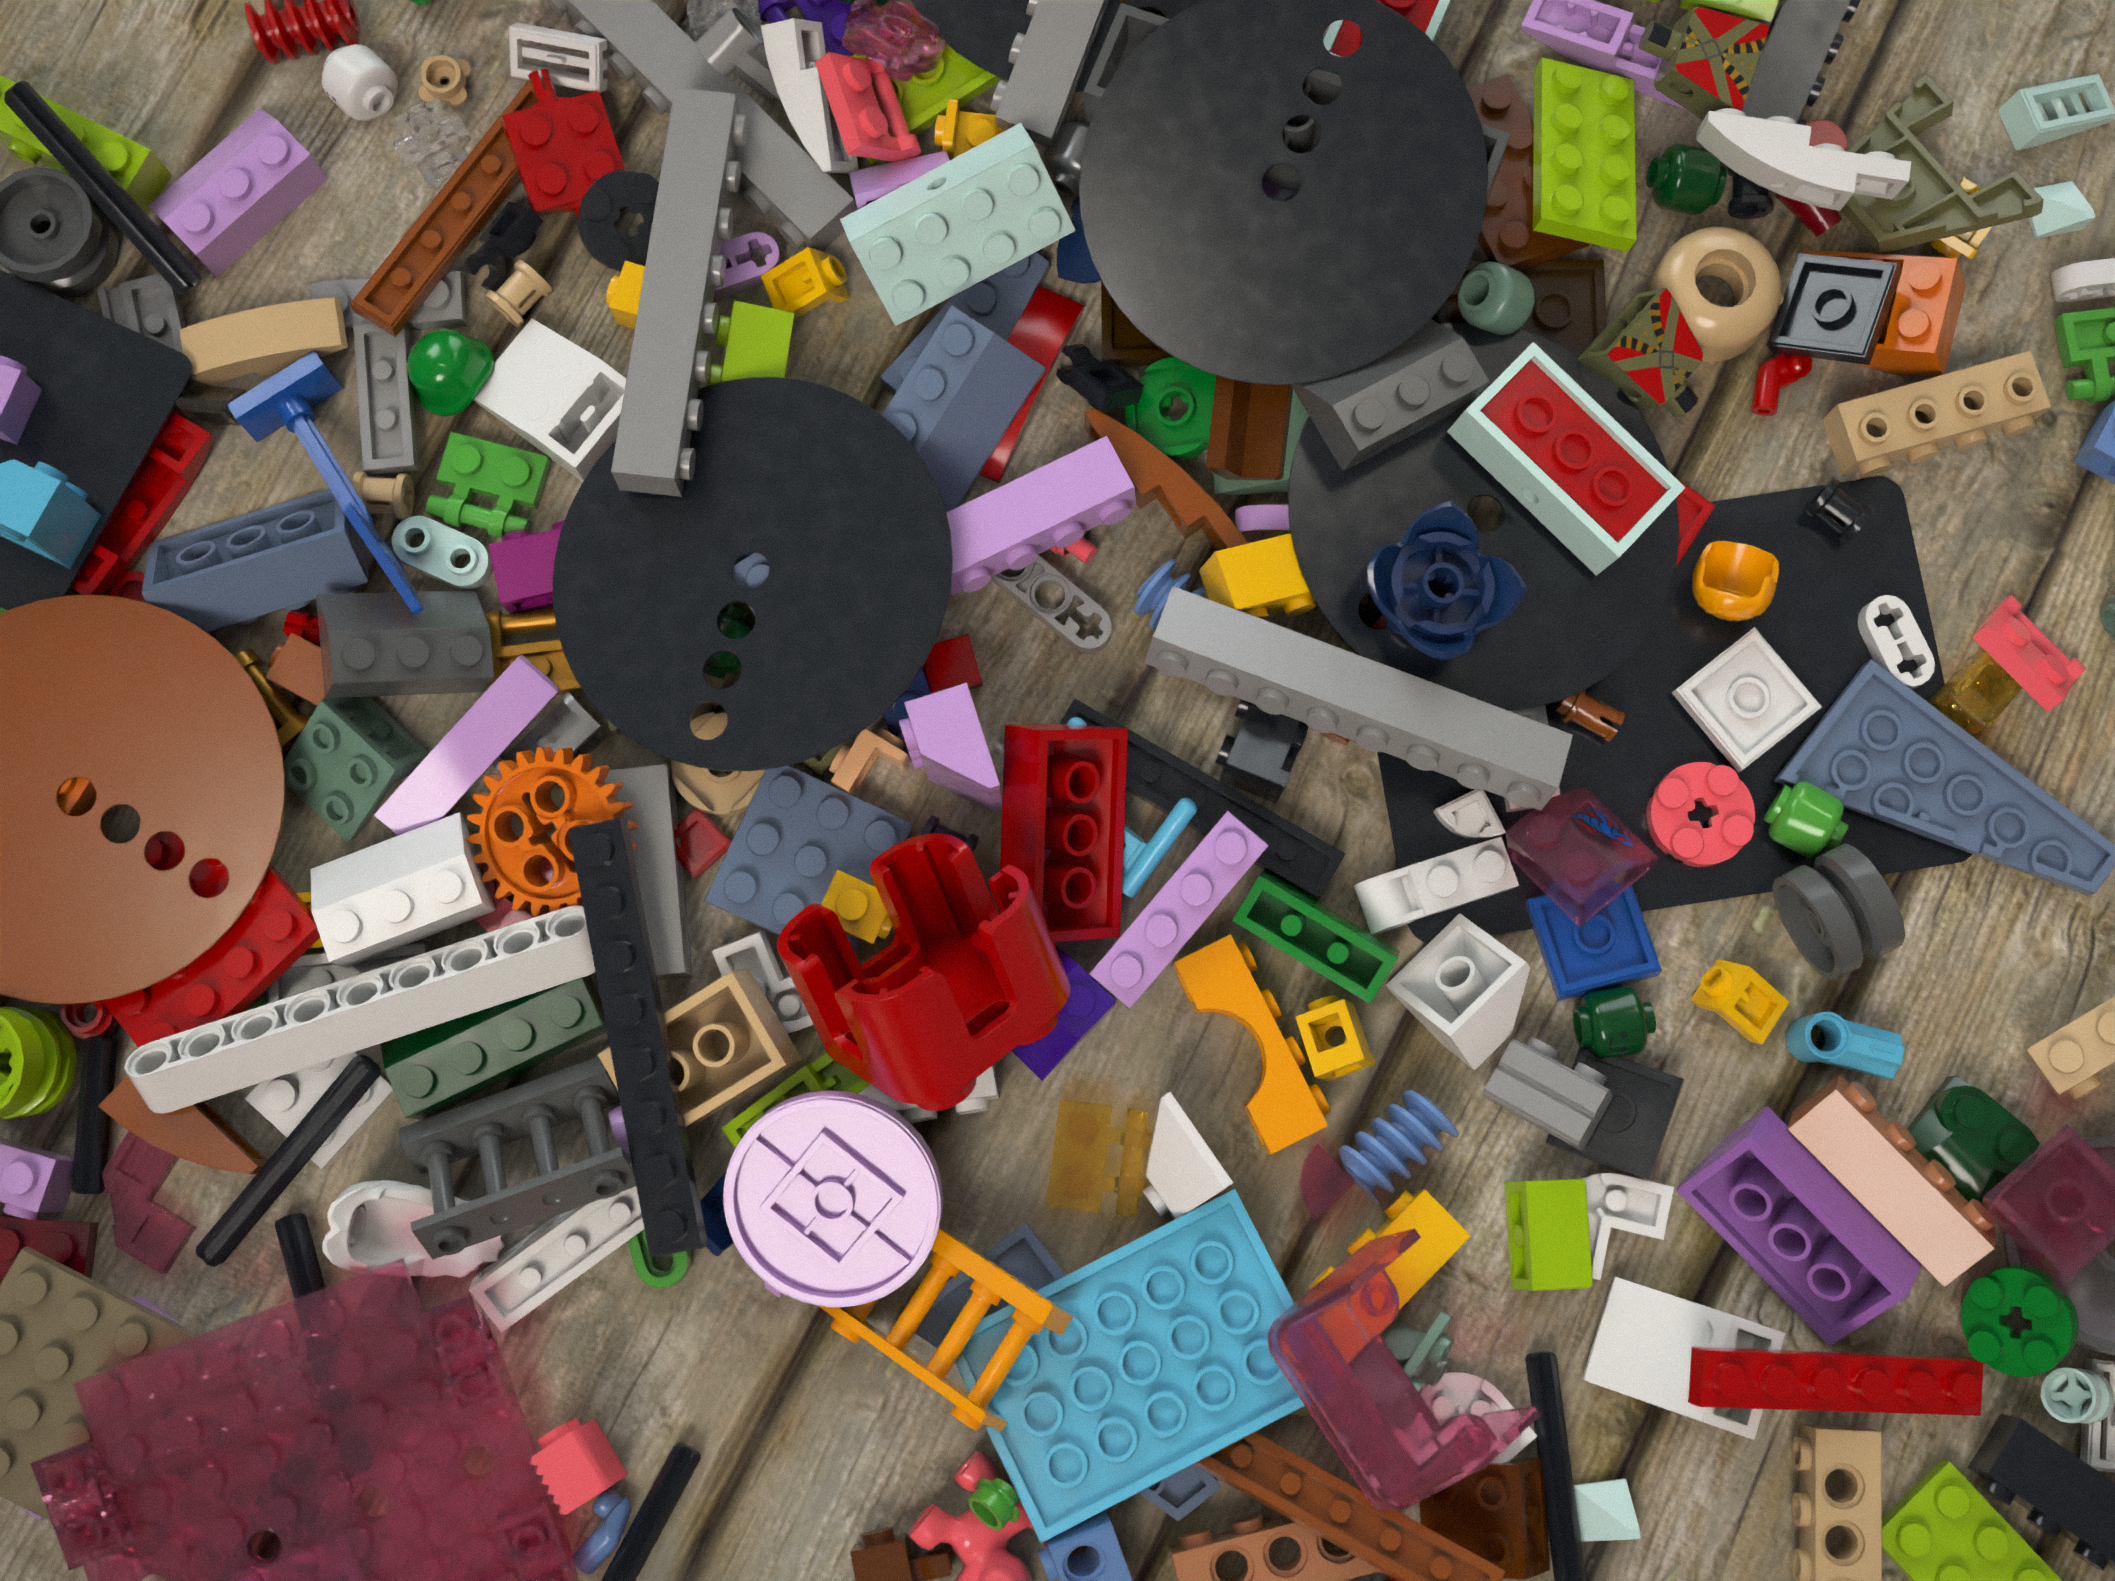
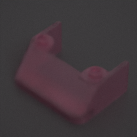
[1268,1228,1540,1511]

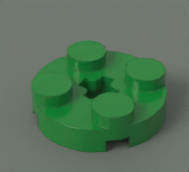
[1125,357,1216,461]
[1961,1264,2079,1377]

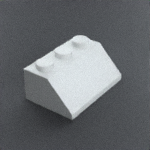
[310,812,496,968]

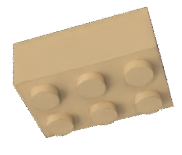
[597,969,802,1131]

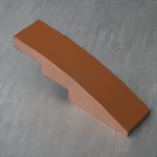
[1084,407,1249,551]

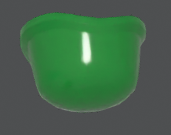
[407,328,495,417]

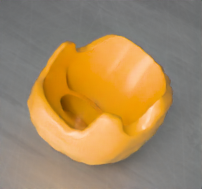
[1692,541,1779,621]

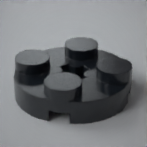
[577,170,659,272]

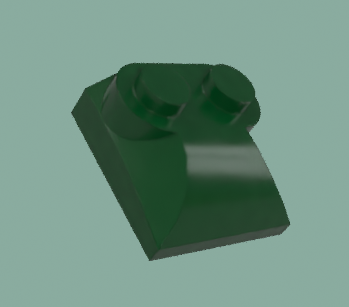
[1907,1076,2040,1210]

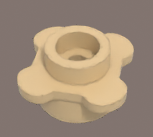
[418,55,472,107]

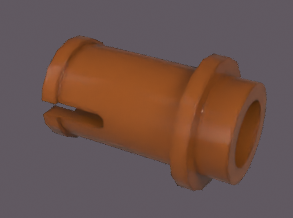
[1554,689,1625,742]

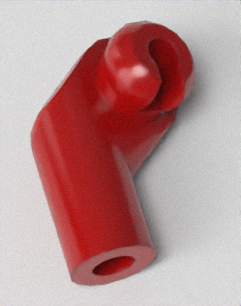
[1751,354,1812,416]

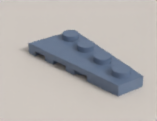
[880,252,1049,394]

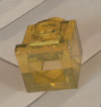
[1927,650,2022,735]

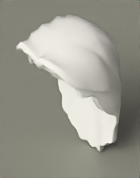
[323,1180,505,1278]

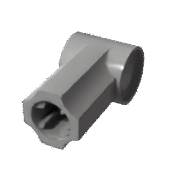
[696,6,780,101]

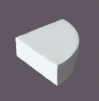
[1433,789,1506,840]

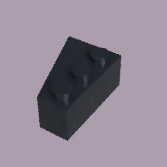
[1215,699,1309,803]

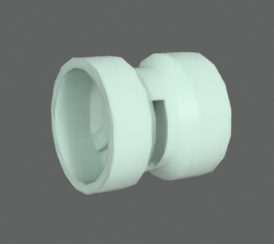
[2041,1367,2114,1424]

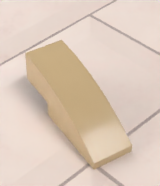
[179,297,348,386]

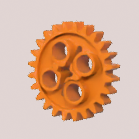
[466,746,638,917]

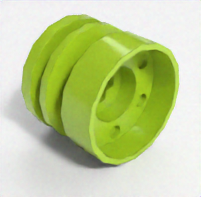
[0,1007,77,1119]

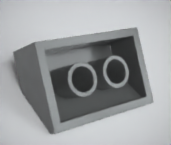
[1291,319,1490,472]
[316,591,494,698]

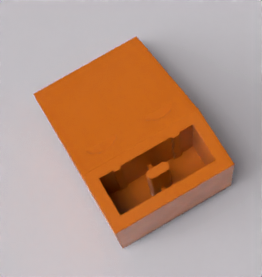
[1803,250,1966,377]

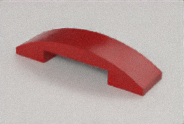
[979,286,1085,484]
[71,411,214,595]

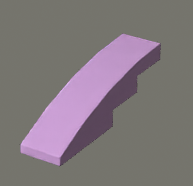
[1521,0,1687,110]
[374,654,560,835]

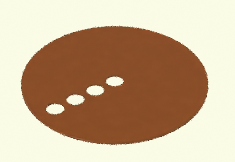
[0,595,285,1004]

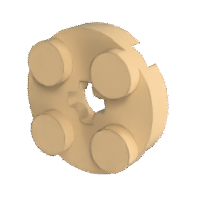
[671,712,765,818]

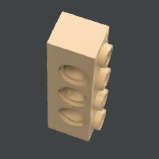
[1791,1423,1882,1581]

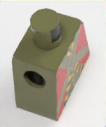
[1639,7,1770,120]
[1577,288,1703,417]

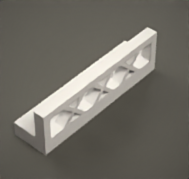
[469,1161,644,1333]

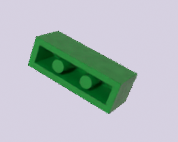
[1232,870,1400,1004]

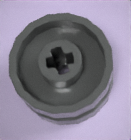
[0,167,119,299]
[1772,843,1906,981]

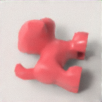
[907,1450,1047,1581]

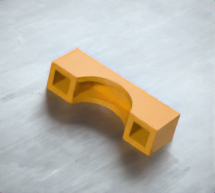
[1172,934,1330,1155]

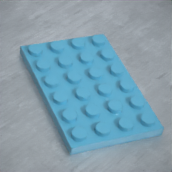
[955,1189,1338,1543]

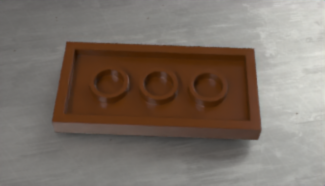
[1467,74,1590,271]

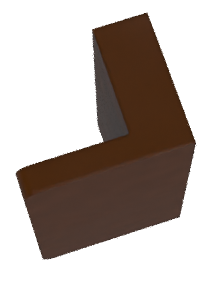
[1206,376,1293,480]

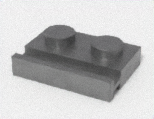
[97,273,186,353]

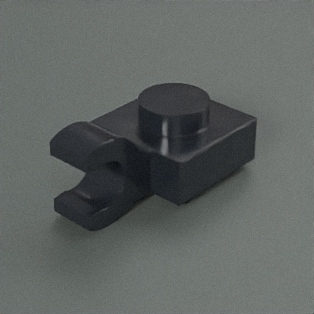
[462,201,544,292]
[1056,343,1144,412]

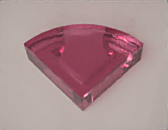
[1300,1144,1354,1220]

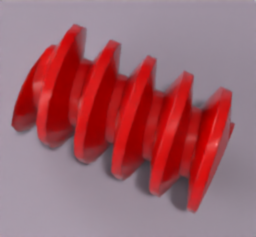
[245,0,360,65]

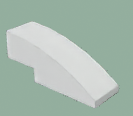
[761,18,858,173]

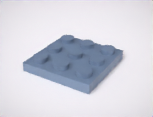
[704,765,913,953]

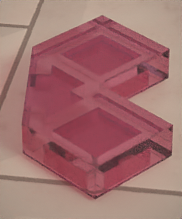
[102,1131,196,1274]

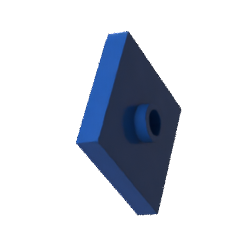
[1525,874,1662,1002]

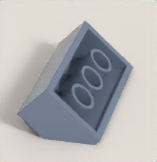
[882,305,1047,512]
[141,488,369,634]

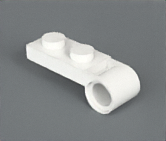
[1354,836,1519,935]

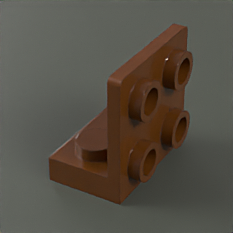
[1418,1457,1550,1580]

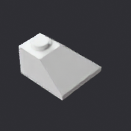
[1386,913,1530,1071]
[1142,1092,1233,1220]

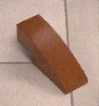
[98,1075,268,1174]

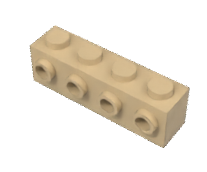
[1822,350,2051,477]
[2026,996,2115,1101]

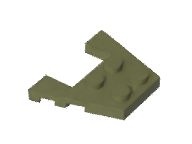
[1841,74,2044,254]

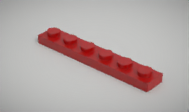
[1688,1346,1984,1416]

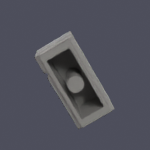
[1483,1037,1613,1151]

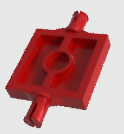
[501,69,625,219]

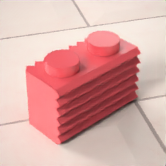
[530,1417,628,1515]

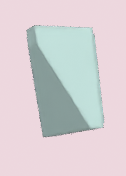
[2028,181,2095,239]
[1574,1478,1641,1542]

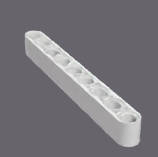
[124,905,595,1114]

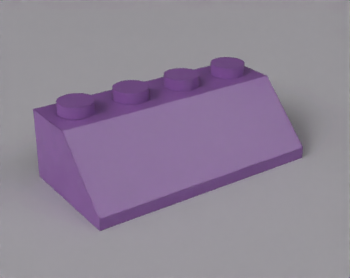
[1676,1106,1922,1346]

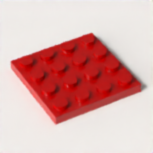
[102,832,320,1048]

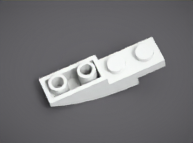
[1696,108,1911,211]

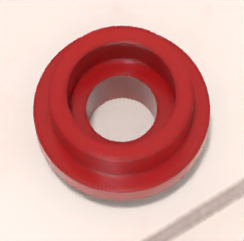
[60,1001,115,1039]

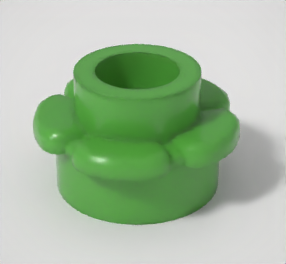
[968,1478,1020,1531]

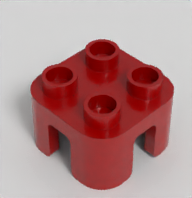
[777,833,1071,1111]

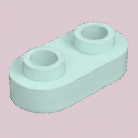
[392,516,493,591]

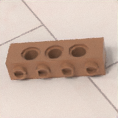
[1169,1487,1386,1581]

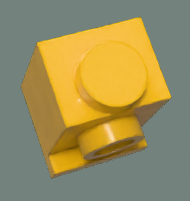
[1295,995,1376,1082]

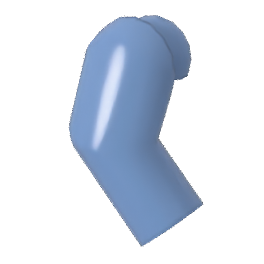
[573,1488,631,1574]

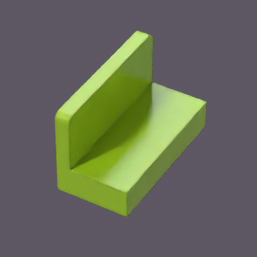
[1504,1179,1593,1291]

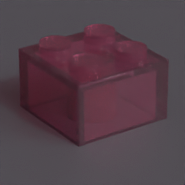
[1981,1124,2115,1289]

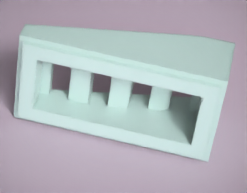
[1999,73,2115,150]

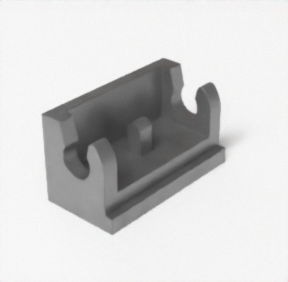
[492,692,610,803]

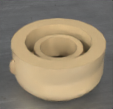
[1646,227,1784,362]

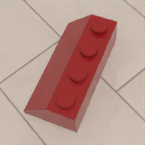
[999,724,1128,942]

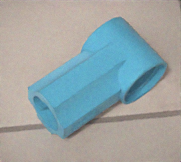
[1786,1012,1905,1080]

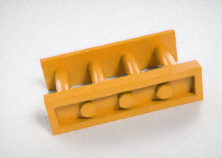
[819,1227,1073,1431]

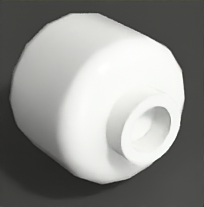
[322,44,398,121]

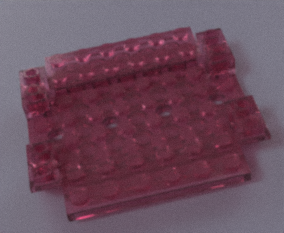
[30,1258,579,1581]

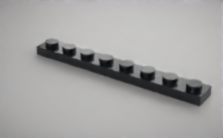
[568,818,708,1258]

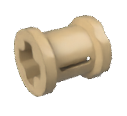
[485,259,553,328]
[352,472,415,520]

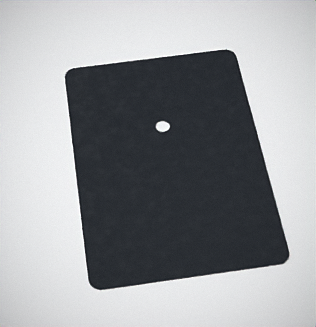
[1358,477,1972,943]

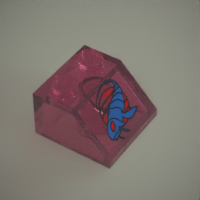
[1506,787,1659,928]

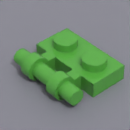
[2054,307,2115,403]
[426,432,552,538]

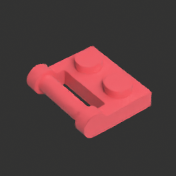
[815,52,921,162]
[1972,594,2086,713]

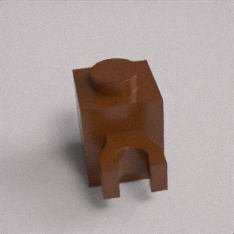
[850,1527,953,1581]

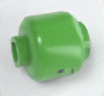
[1764,781,1849,858]

